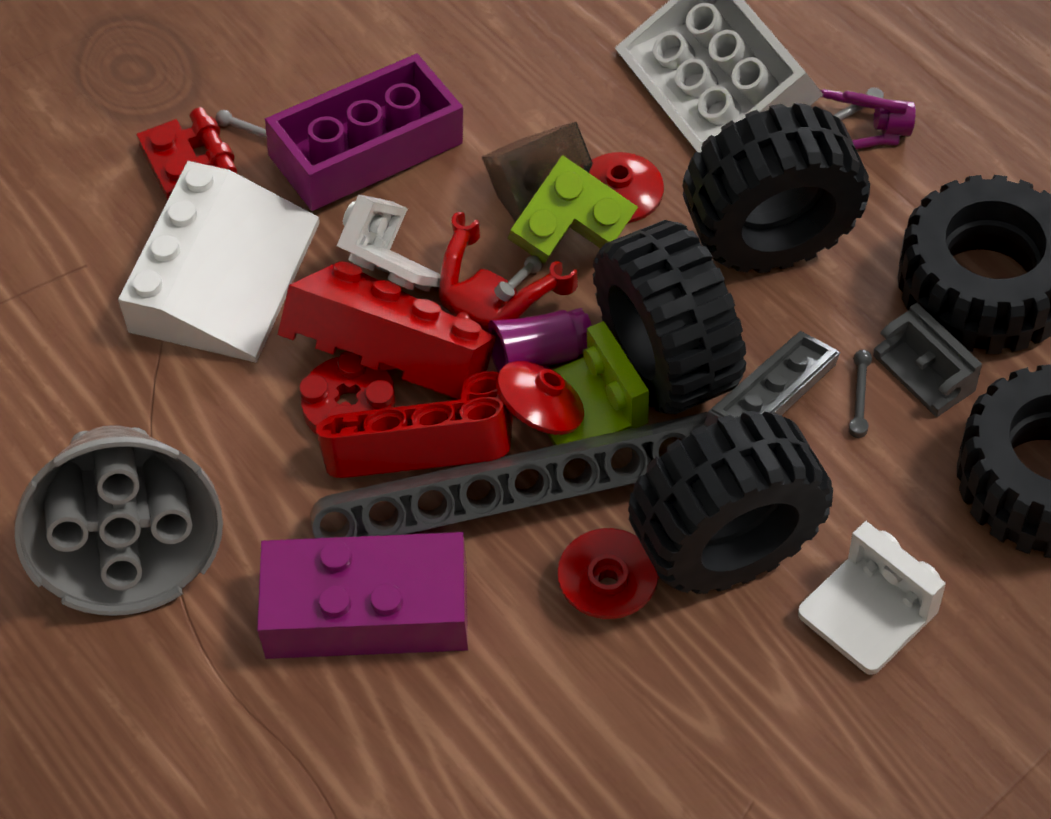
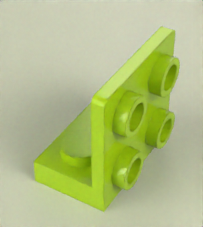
[547,321,649,445]

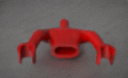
[439,212,578,331]

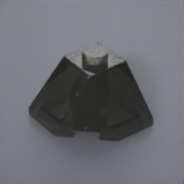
[482,121,593,222]

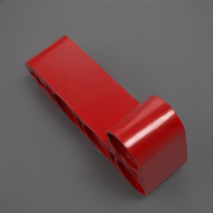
[316,371,513,478]

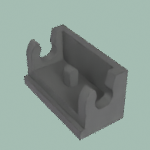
[873,303,982,417]

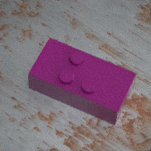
[265,53,463,211]
[257,532,468,659]

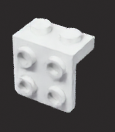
[336,194,441,292]
[798,521,946,675]

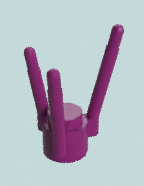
[821,89,916,149]

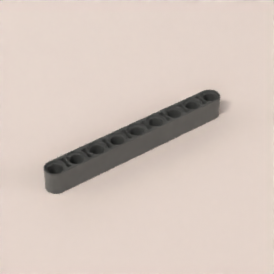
[310,412,708,538]

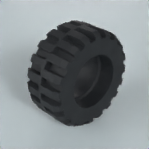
[682,103,870,273]
[897,175,1051,354]
[593,220,747,415]
[957,365,1051,558]
[628,411,833,594]

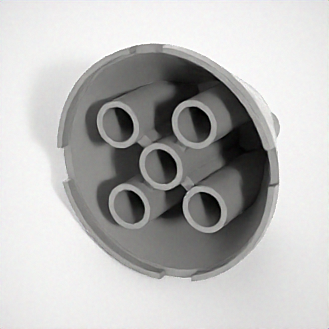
[14,425,223,616]

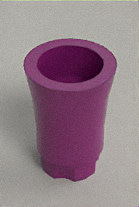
[488,308,592,373]

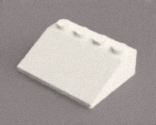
[615,0,824,152]
[118,161,320,363]

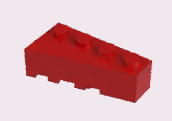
[277,261,496,400]

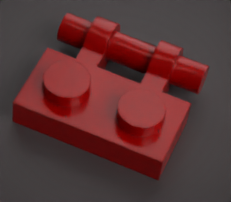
[136,107,237,201]

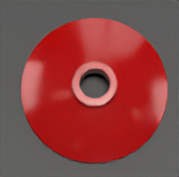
[582,152,664,223]
[496,361,584,435]
[558,528,659,619]

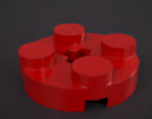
[300,351,395,435]

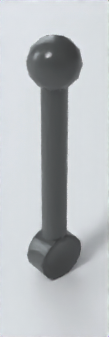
[849,349,872,438]

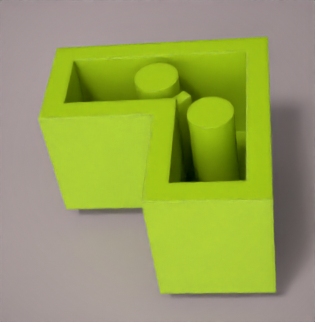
[507,155,638,264]

